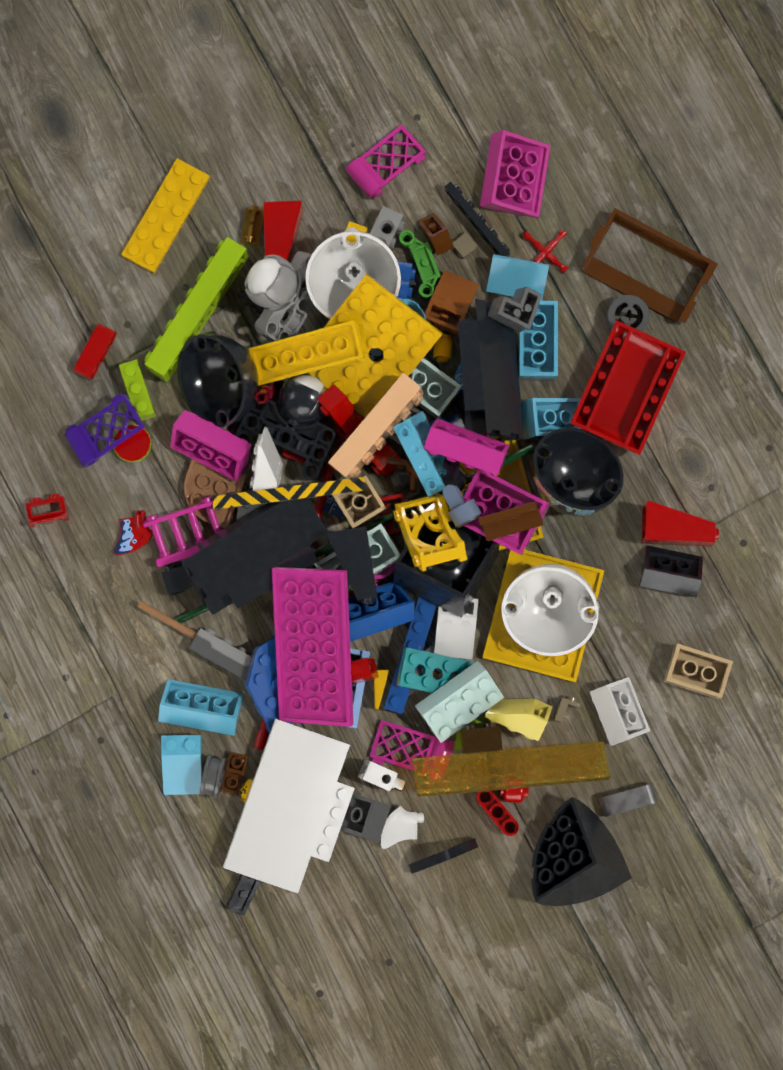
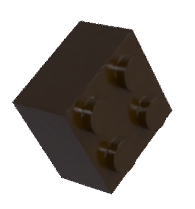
[460,723,503,754]

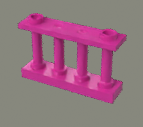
[143,496,221,567]

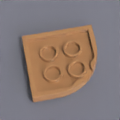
[184,459,247,529]

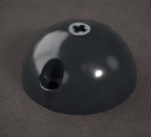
[177,331,258,427]

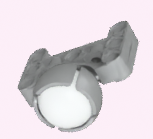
[245,251,314,342]

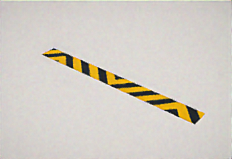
[213,477,365,510]

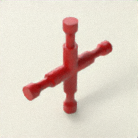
[522,230,569,274]

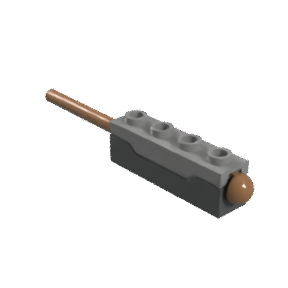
[138,600,252,681]

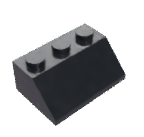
[640,545,703,598]

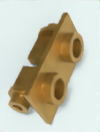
[240,205,264,246]

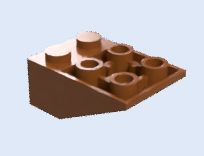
[425,270,479,336]

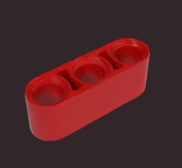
[74,323,117,380]
[476,788,519,836]

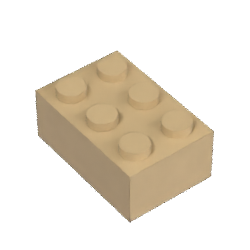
[663,643,733,699]

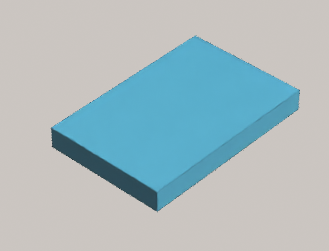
[486,254,549,301]

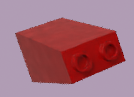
[263,200,303,263]
[641,501,719,547]

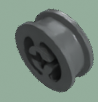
[606,295,650,332]
[199,754,226,800]

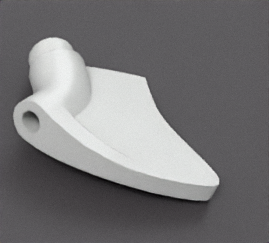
[381,805,424,849]

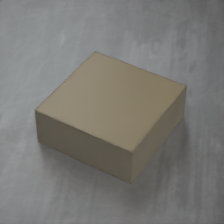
[453,232,478,259]

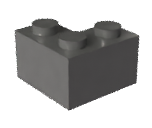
[488,287,542,332]

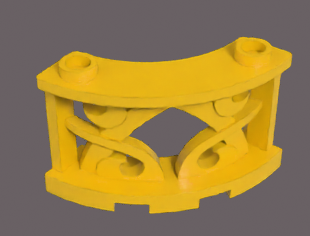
[393,493,467,571]

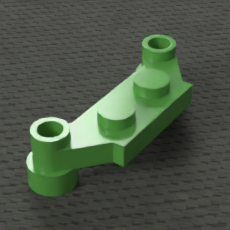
[399,230,441,300]

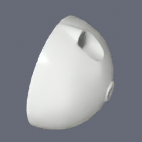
[306,228,401,319]
[502,564,600,656]

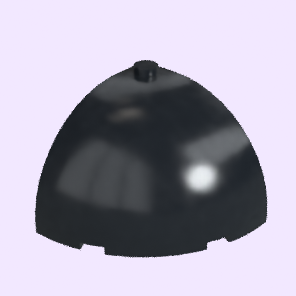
[531,797,631,906]

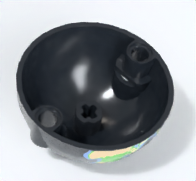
[530,428,624,516]

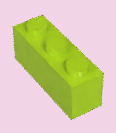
[119,359,156,421]

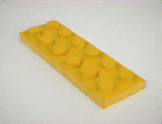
[121,158,210,274]
[248,320,366,386]

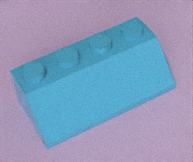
[158,679,243,736]

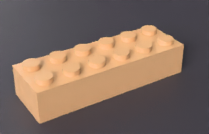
[328,373,424,479]

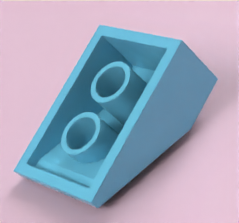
[521,398,582,440]
[161,735,203,795]

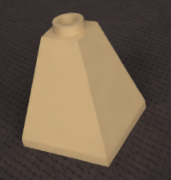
[333,476,386,529]

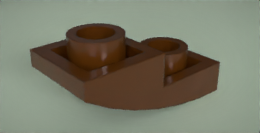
[220,752,249,796]

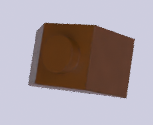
[418,213,454,256]

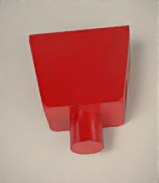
[351,658,379,685]

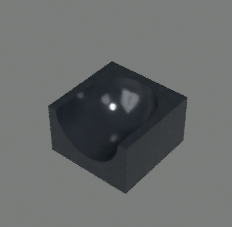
[394,502,500,618]

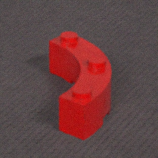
[317,384,399,477]

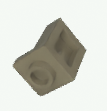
[553,696,581,723]

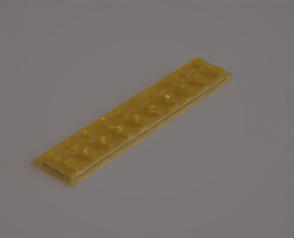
[412,742,610,797]

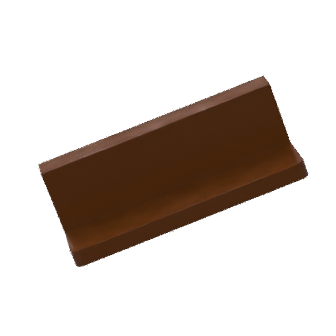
[478,501,543,541]

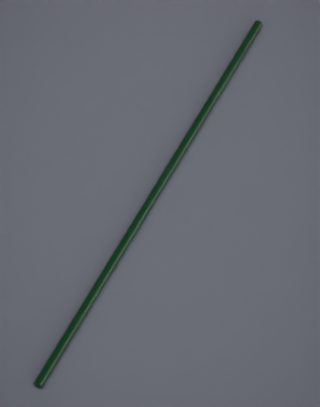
[170,444,534,629]

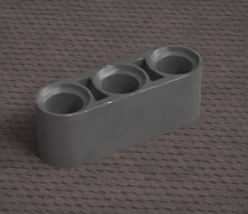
[599,783,658,817]

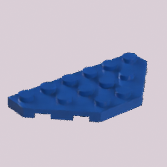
[245,635,293,733]

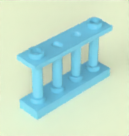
[393,411,447,497]

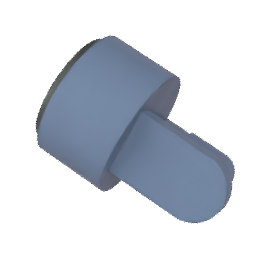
[443,484,481,528]

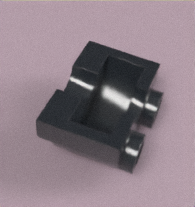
[439,456,467,496]

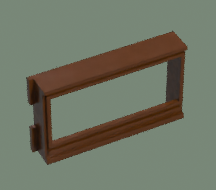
[581,208,718,325]

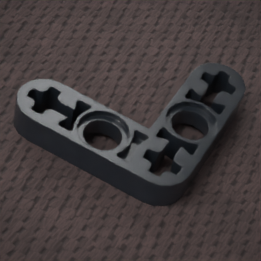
[408,838,479,874]

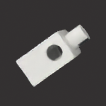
[357,760,405,792]

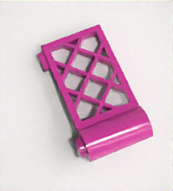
[345,124,426,199]
[369,720,455,783]

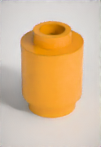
[433,334,453,363]

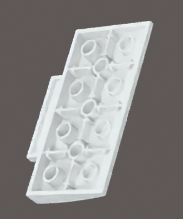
[223,719,355,893]

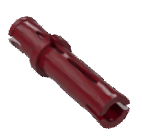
[255,381,280,404]

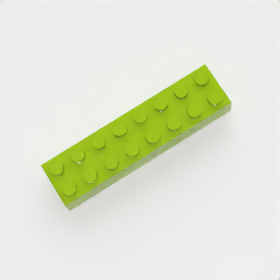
[144,237,249,383]

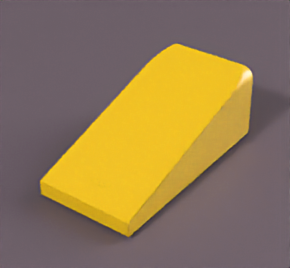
[374,670,389,710]

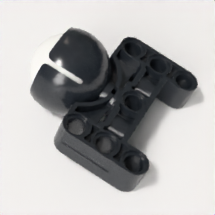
[235,375,339,480]

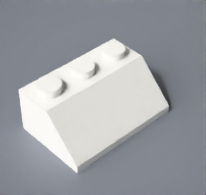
[590,677,650,746]

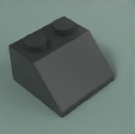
[340,793,391,843]

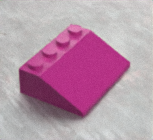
[480,130,551,218]
[463,468,550,555]

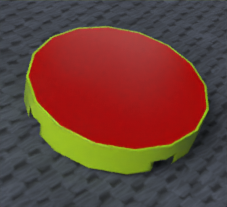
[113,424,152,462]

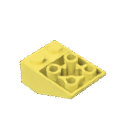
[485,699,552,741]

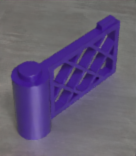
[64,393,146,468]

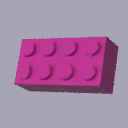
[170,410,252,482]
[424,419,510,476]

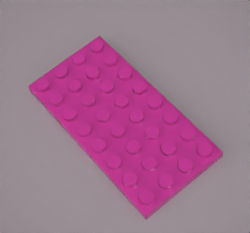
[272,567,354,727]

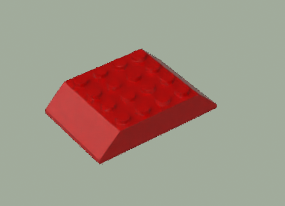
[570,320,686,455]

